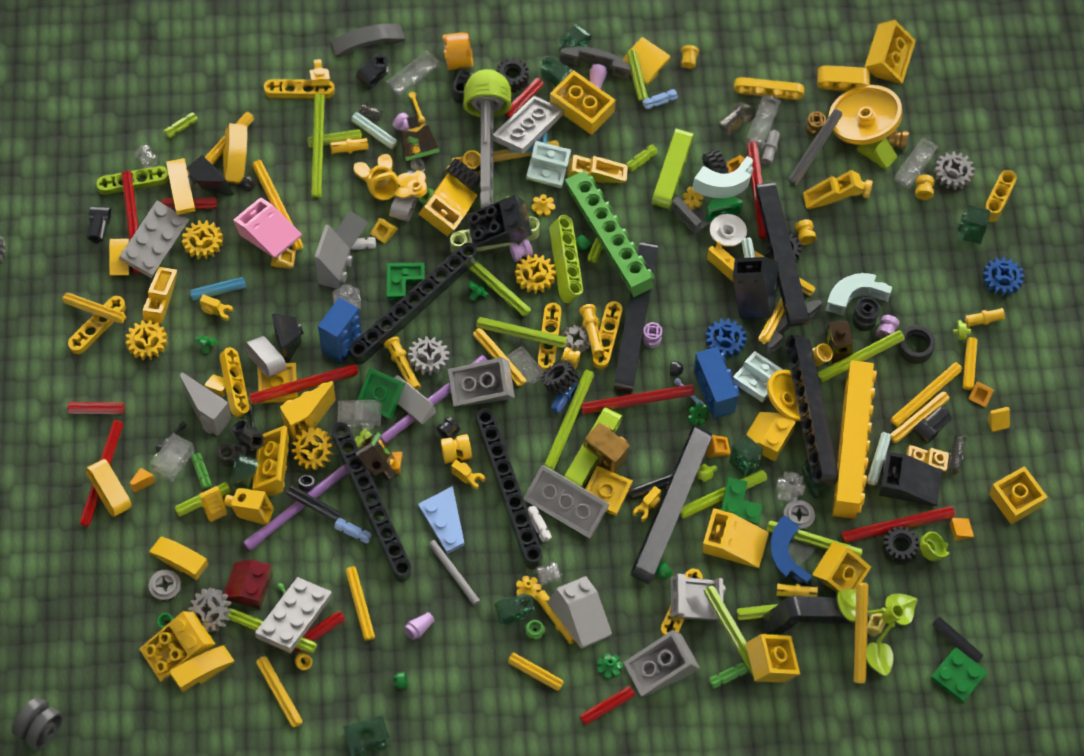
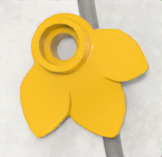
[393,170,427,198]

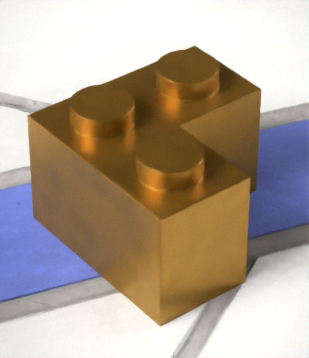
[583,422,630,473]

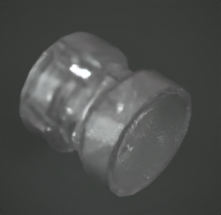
[134,145,159,169]
[536,562,561,586]

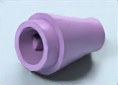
[589,64,607,89]
[404,612,434,640]

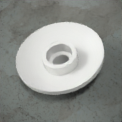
[710,214,747,247]

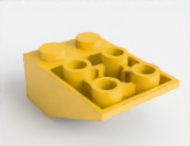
[419,172,477,237]
[280,381,335,441]
[702,508,769,568]
[139,612,215,681]

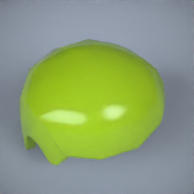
[919,532,949,561]

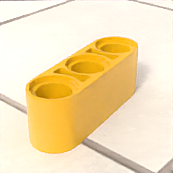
[818,66,870,91]
[983,170,1016,222]
[86,459,132,517]

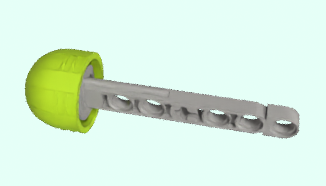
[464,69,511,208]

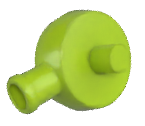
[953,320,971,340]
[696,464,717,482]

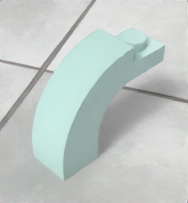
[692,156,754,198]
[825,273,892,316]

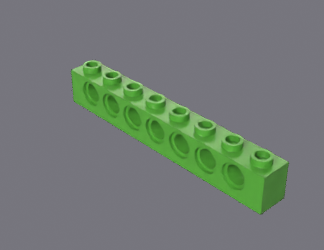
[565,170,655,297]

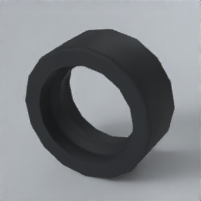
[897,325,935,364]

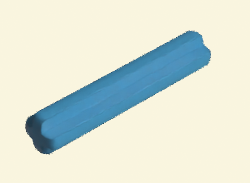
[190,277,246,301]

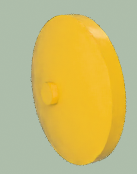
[829,85,902,145]

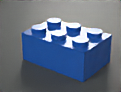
[318,297,362,363]
[693,347,740,419]

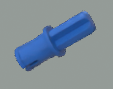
[551,382,578,413]

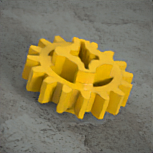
[182,220,223,259]
[515,254,556,294]
[126,320,168,360]
[292,427,335,470]

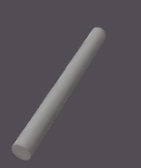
[428,540,480,605]

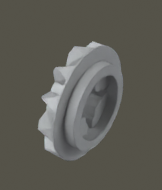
[562,324,590,353]
[783,500,815,529]
[149,570,181,601]

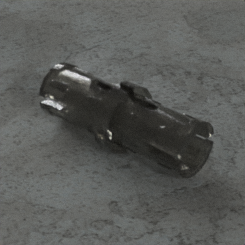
[946,435,966,475]

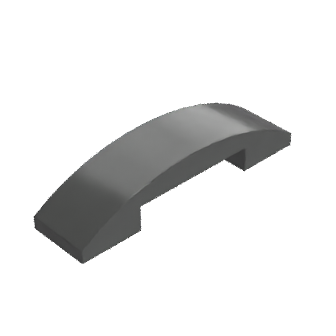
[331,24,405,57]
[560,47,631,80]
[766,300,822,357]

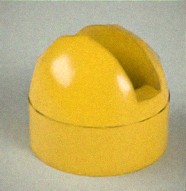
[295,652,313,670]

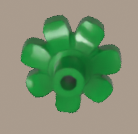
[468,281,489,301]
[194,336,219,354]
[688,403,709,426]
[597,653,623,679]

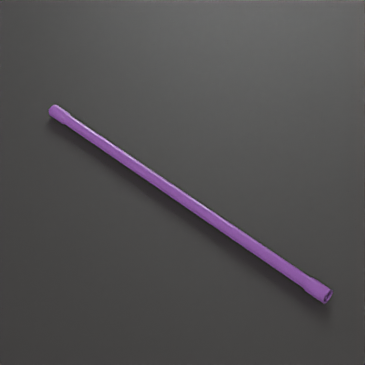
[243,355,487,551]

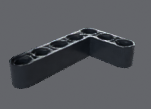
[762,596,871,635]

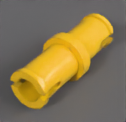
[330,138,368,154]
[965,308,1005,327]
[777,583,818,597]

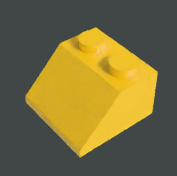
[741,412,796,461]
[812,542,871,593]

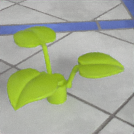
[837,589,917,676]

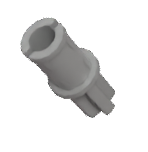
[761,130,780,165]

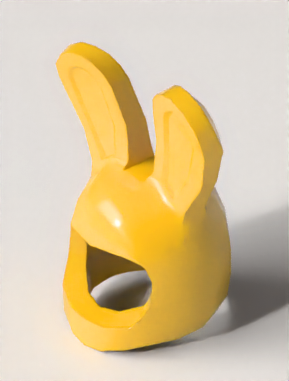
[353,154,399,200]

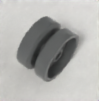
[11,697,64,751]

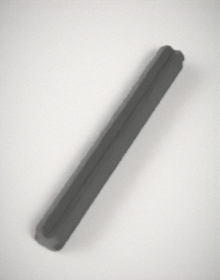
[788,109,842,185]

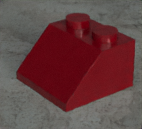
[224,560,273,609]

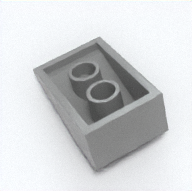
[315,225,353,289]
[448,357,515,407]
[180,372,232,436]
[548,576,612,649]
[623,630,700,697]

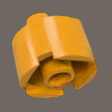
[443,32,473,70]

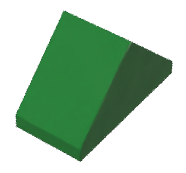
[705,196,743,222]

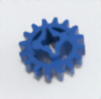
[982,257,1024,297]
[705,318,747,358]

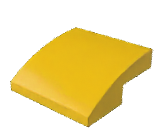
[623,37,671,85]

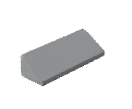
[395,375,436,424]

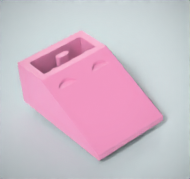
[234,198,302,258]

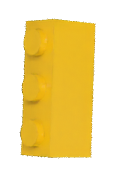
[865,20,916,84]
[252,426,289,497]

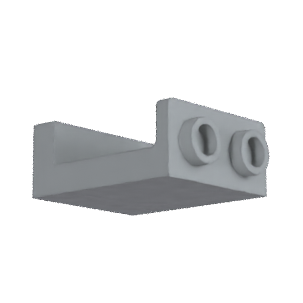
[671,574,725,621]

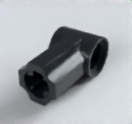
[86,206,111,243]
[913,407,952,444]
[231,420,265,449]

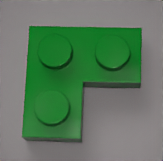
[387,263,425,300]
[721,477,763,525]

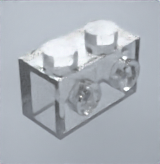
[337,400,381,430]
[151,433,195,482]

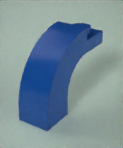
[770,515,812,585]

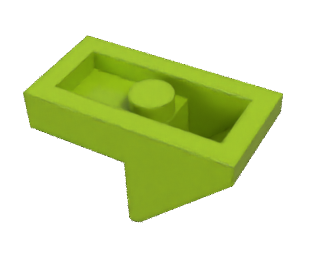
[857,138,898,170]

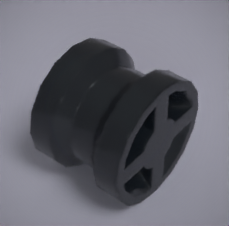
[436,417,461,439]

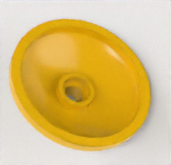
[767,370,800,421]

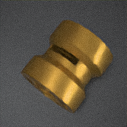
[806,111,826,137]
[888,130,909,150]

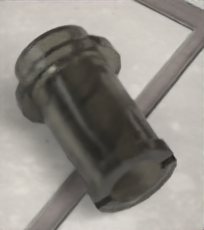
[358,103,383,122]

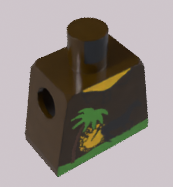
[401,115,440,161]
[825,321,853,364]
[356,432,396,480]

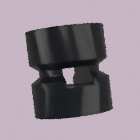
[852,297,880,331]

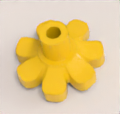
[683,187,704,210]
[532,194,555,217]
[516,576,541,601]

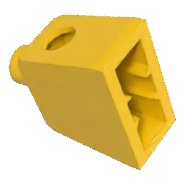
[224,488,274,526]

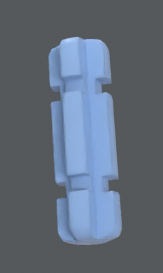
[643,89,678,110]
[334,518,372,543]

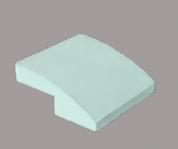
[526,141,571,188]
[732,351,783,403]

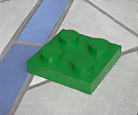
[356,368,406,419]
[930,647,988,703]

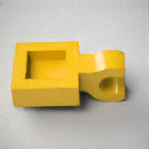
[310,60,330,86]
[200,295,233,321]
[451,460,485,490]
[633,486,661,522]

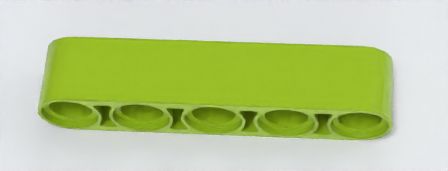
[651,129,694,209]
[549,215,583,304]
[564,407,623,488]

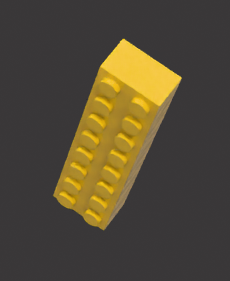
[832,360,877,519]

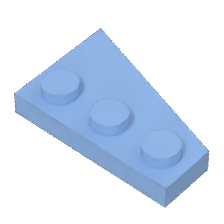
[418,486,464,554]

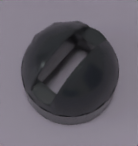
[240,176,255,191]
[670,361,684,376]
[298,475,314,492]

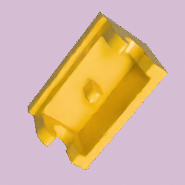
[707,241,735,282]

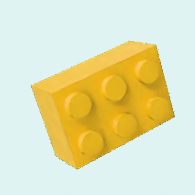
[550,70,616,135]

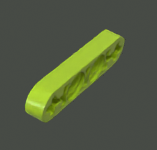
[96,166,169,195]

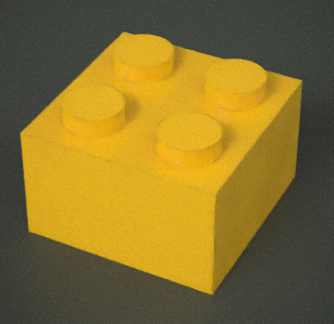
[989,466,1048,525]
[746,634,800,683]

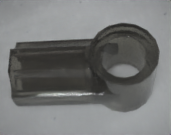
[719,102,756,135]

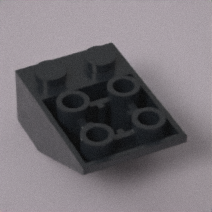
[467,194,532,248]
[733,257,779,319]
[879,451,942,506]

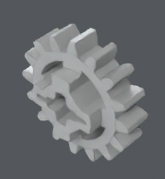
[934,151,975,190]
[408,336,449,376]
[188,588,232,632]

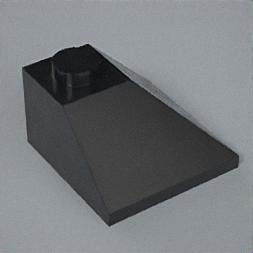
[185,154,234,196]
[272,313,304,363]

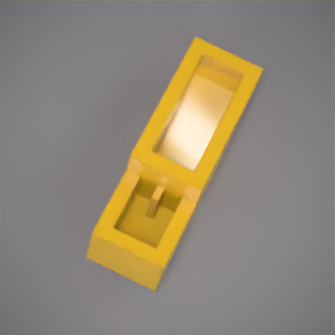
[223,123,247,184]
[567,155,628,183]
[803,170,864,209]
[143,267,177,324]
[149,537,208,580]
[170,645,235,693]

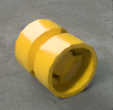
[440,434,472,464]

